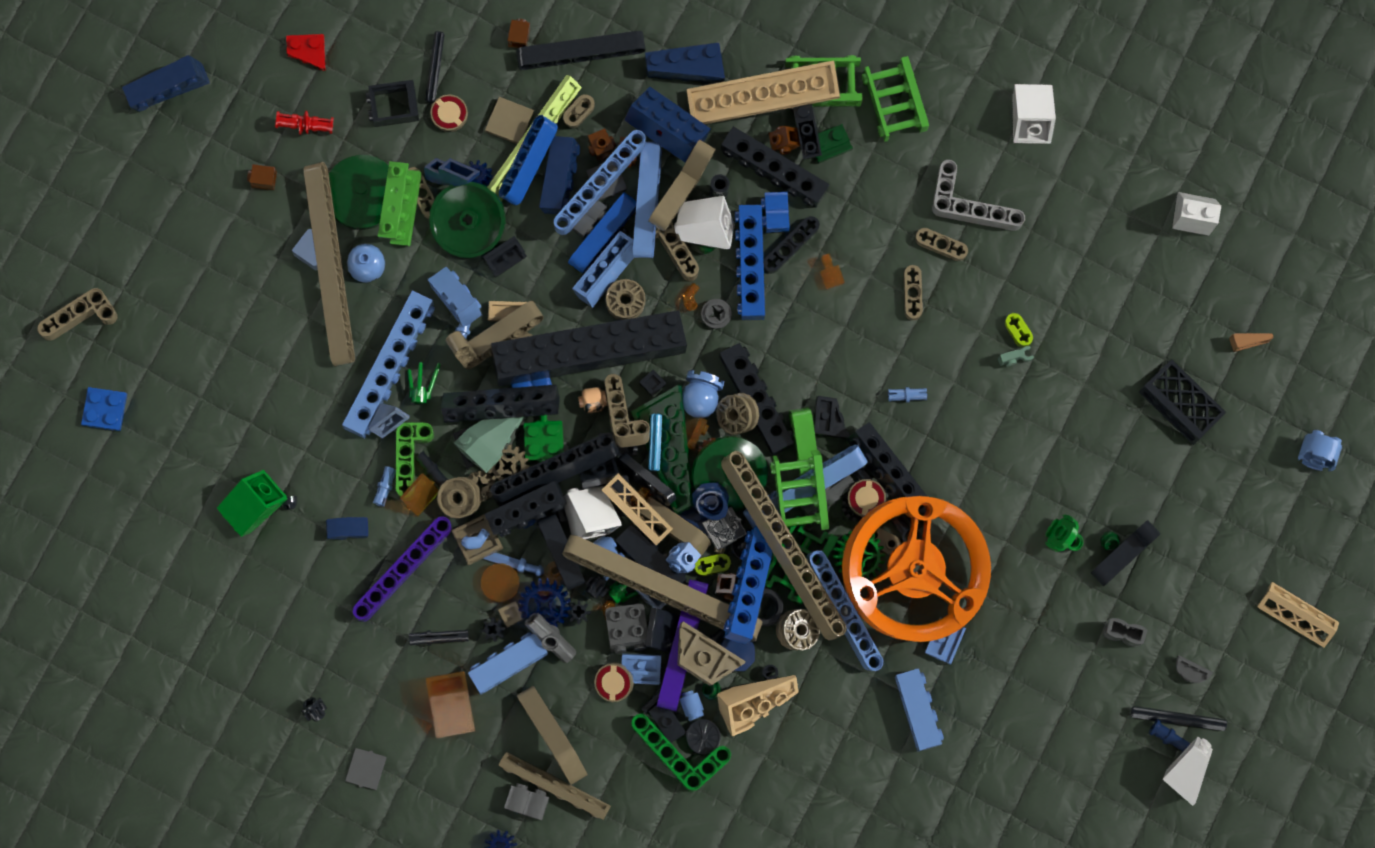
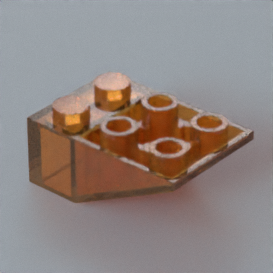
[426,671,476,738]

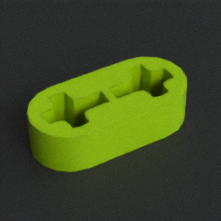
[1005,313,1033,348]
[694,554,731,576]

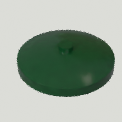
[329,155,389,230]
[429,182,506,258]
[692,436,768,512]

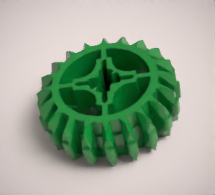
[833,531,885,580]

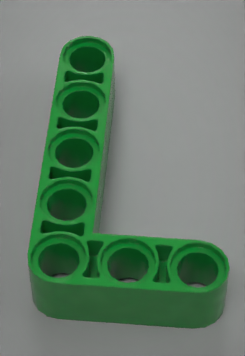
[632,714,731,792]

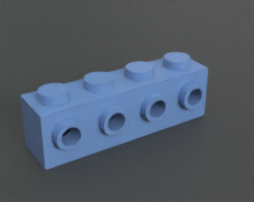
[572,231,634,308]
[468,632,548,695]
[895,669,944,752]

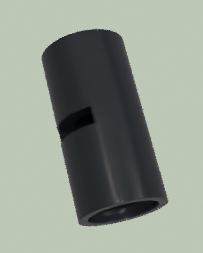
[709,174,730,200]

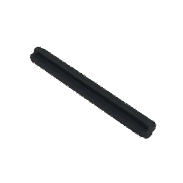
[1131,706,1227,731]

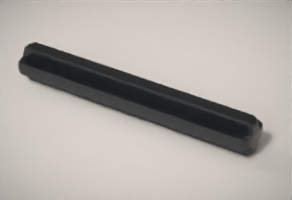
[425,31,445,103]

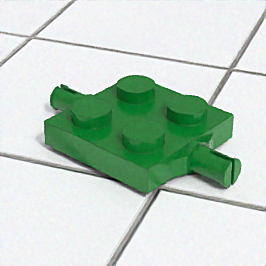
[524,415,564,463]

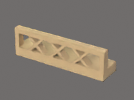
[602,473,673,545]
[1258,582,1339,648]

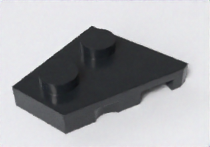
[813,396,850,439]

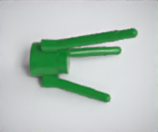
[407,362,441,404]
[608,581,638,604]

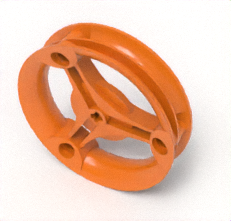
[842,496,991,642]

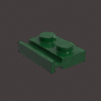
[816,124,853,164]

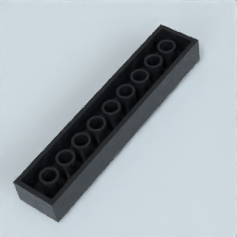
[491,310,687,387]

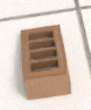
[1229,333,1273,352]

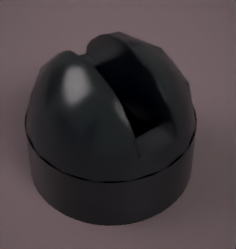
[282,496,297,510]
[763,665,778,680]

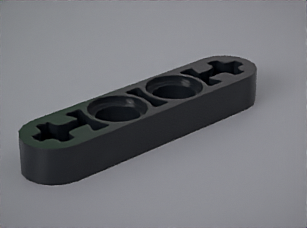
[763,216,820,274]
[616,453,676,506]

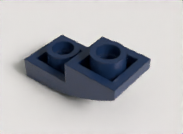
[326,517,368,540]

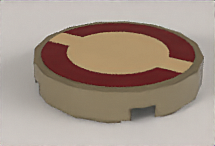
[430,94,468,132]
[848,479,886,517]
[594,663,634,702]

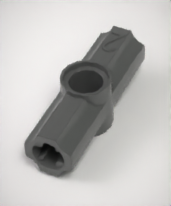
[800,475,855,516]
[525,613,576,663]

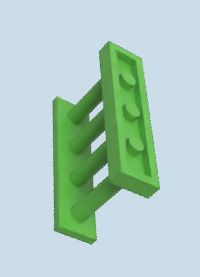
[785,55,862,107]
[862,56,929,142]
[378,161,422,247]
[770,450,829,530]

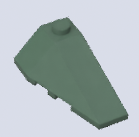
[454,417,524,473]

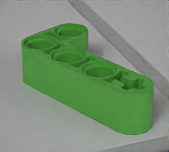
[789,408,817,476]
[396,423,434,500]

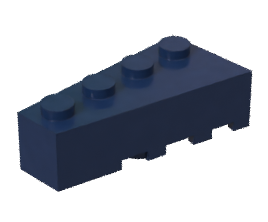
[645,43,725,83]
[122,55,210,111]

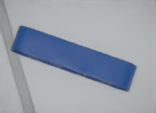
[499,115,558,205]
[568,192,637,274]

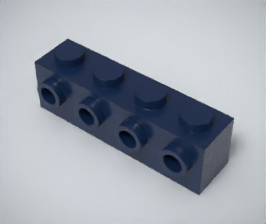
[539,136,580,214]

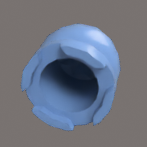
[682,370,725,418]

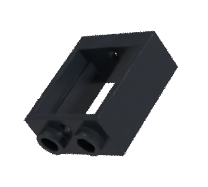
[366,80,419,127]

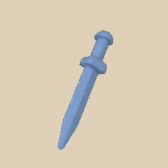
[483,553,544,576]

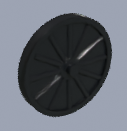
[686,719,721,755]

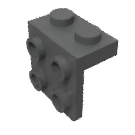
[605,604,648,654]

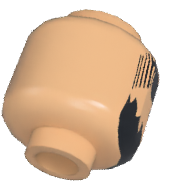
[578,387,607,413]

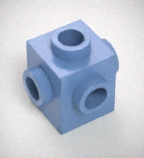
[666,542,701,573]

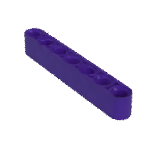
[353,517,452,622]
[657,579,709,711]

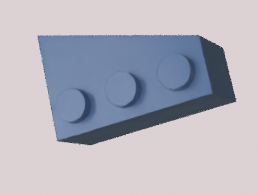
[428,267,482,328]

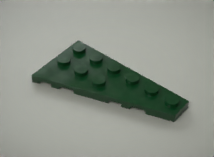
[631,385,694,515]

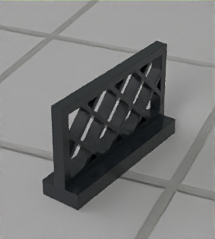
[1139,359,1226,445]

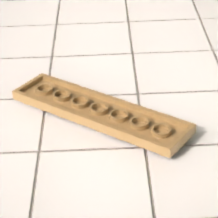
[687,60,840,124]

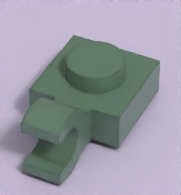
[998,346,1034,367]

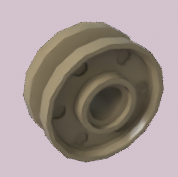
[606,279,646,320]
[716,393,759,435]
[437,477,481,518]
[776,609,820,650]

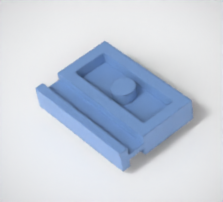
[925,617,966,665]
[622,653,661,685]

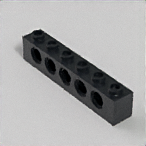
[721,126,830,208]
[719,343,794,457]
[441,384,560,423]
[846,422,933,530]

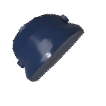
[692,482,729,520]
[720,639,755,672]

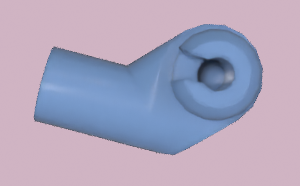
[461,528,490,549]

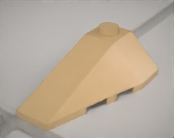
[717,675,798,737]

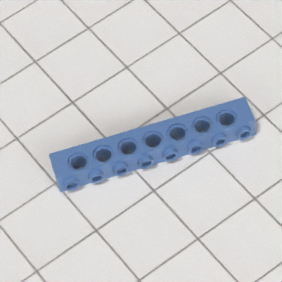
[342,291,435,439]

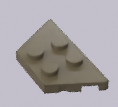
[677,621,746,686]

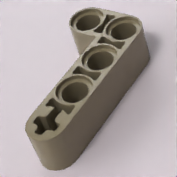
[655,221,699,282]
[38,288,117,341]
[605,374,650,447]
[640,497,711,559]

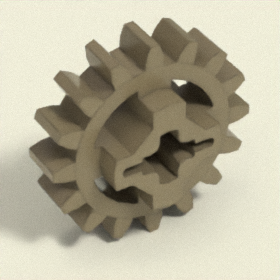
[488,444,530,481]

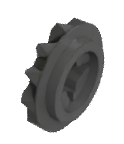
[701,299,732,329]

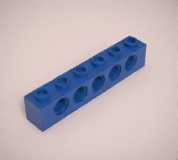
[735,205,765,320]
[723,526,772,645]

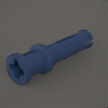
[1148,719,1191,752]

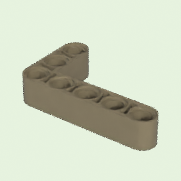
[648,139,716,231]
[445,301,544,369]
[516,685,588,785]

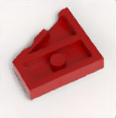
[286,34,326,71]

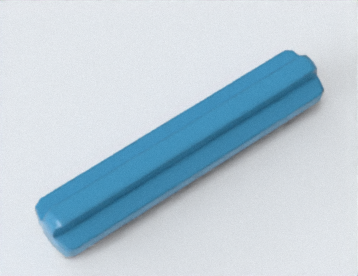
[648,414,662,471]

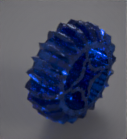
[518,578,571,628]

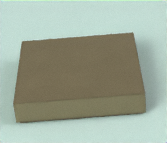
[485,97,534,144]
[451,514,503,566]

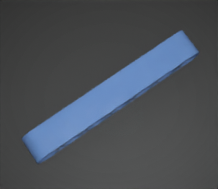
[554,130,645,235]
[633,142,662,258]
[743,445,867,528]
[806,551,883,671]

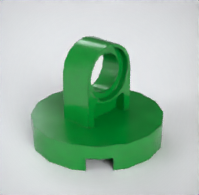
[1045,514,1083,552]

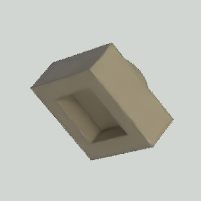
[498,601,524,628]

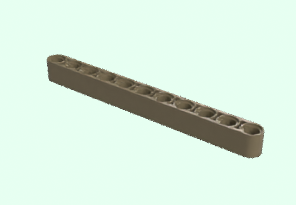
[304,162,355,366]
[721,451,846,640]
[562,535,763,641]

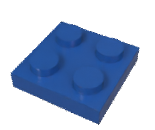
[81,387,127,431]

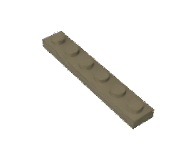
[498,752,611,820]

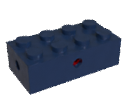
[624,87,711,163]

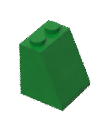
[217,470,288,537]

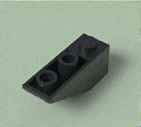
[793,104,822,160]

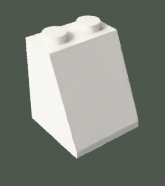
[1013,84,1056,144]
[1172,192,1221,236]
[674,196,735,249]
[564,486,621,539]
[1163,737,1213,806]

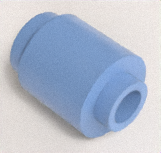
[679,690,704,721]

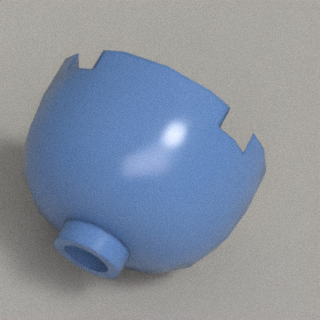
[347,244,385,283]

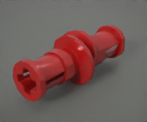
[275,111,334,135]

